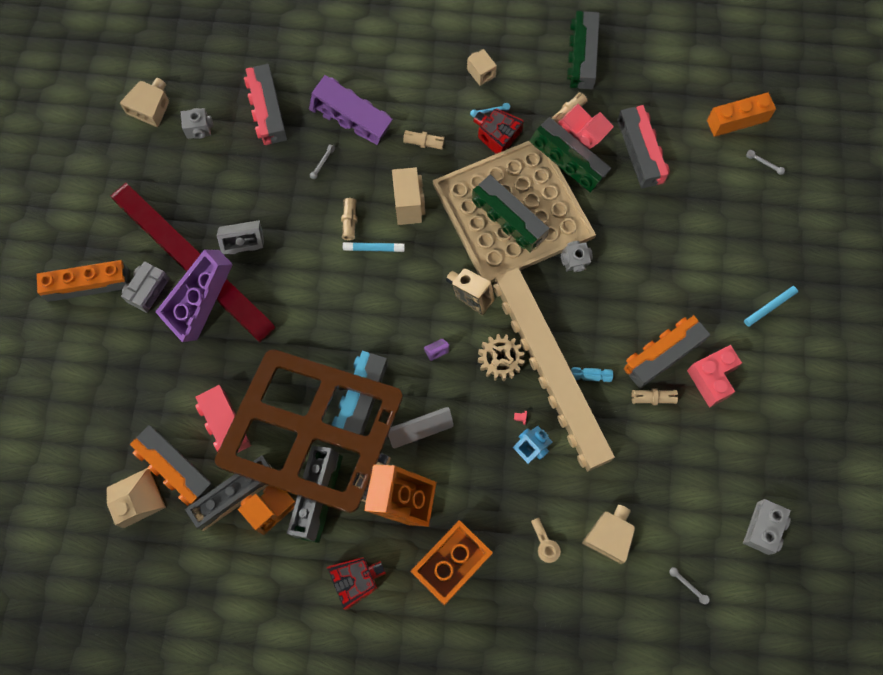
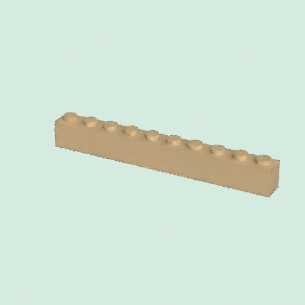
[493,267,615,472]

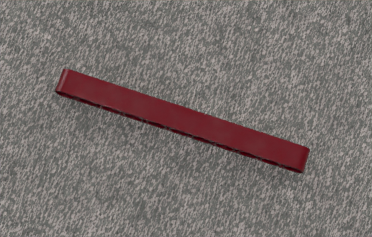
[110,183,276,342]

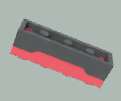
[244,64,287,145]
[617,105,669,189]

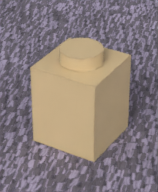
[467,49,497,86]

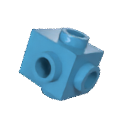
[513,426,553,464]

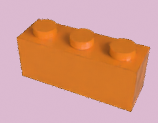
[707,92,776,137]

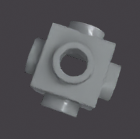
[181,108,213,139]
[561,241,593,272]

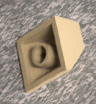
[107,468,166,528]

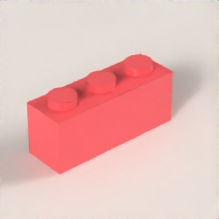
[195,385,251,453]

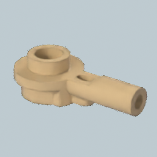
[531,518,561,563]

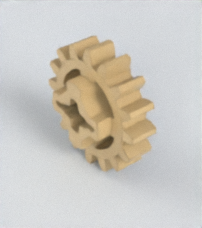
[478,334,524,381]

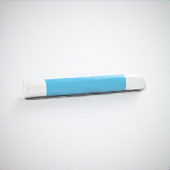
[343,242,405,252]

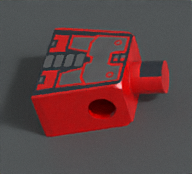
[473,109,524,154]
[327,557,386,610]

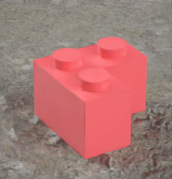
[558,104,614,149]
[687,345,742,408]

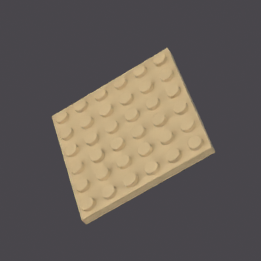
[433,140,596,283]

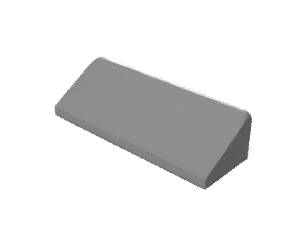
[388,407,453,448]

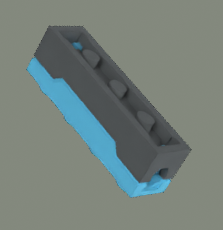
[332,351,388,436]

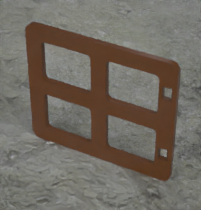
[215,349,403,513]

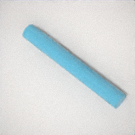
[744,286,798,327]

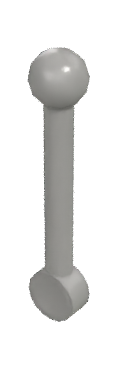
[310,144,335,179]
[746,150,785,175]
[669,567,709,604]

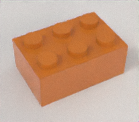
[364,465,437,527]
[411,520,493,606]

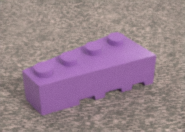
[309,75,392,145]
[156,250,233,342]

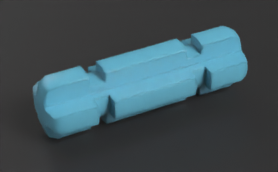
[571,367,613,382]

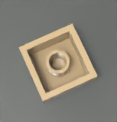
[392,167,425,225]

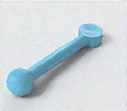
[470,103,510,117]

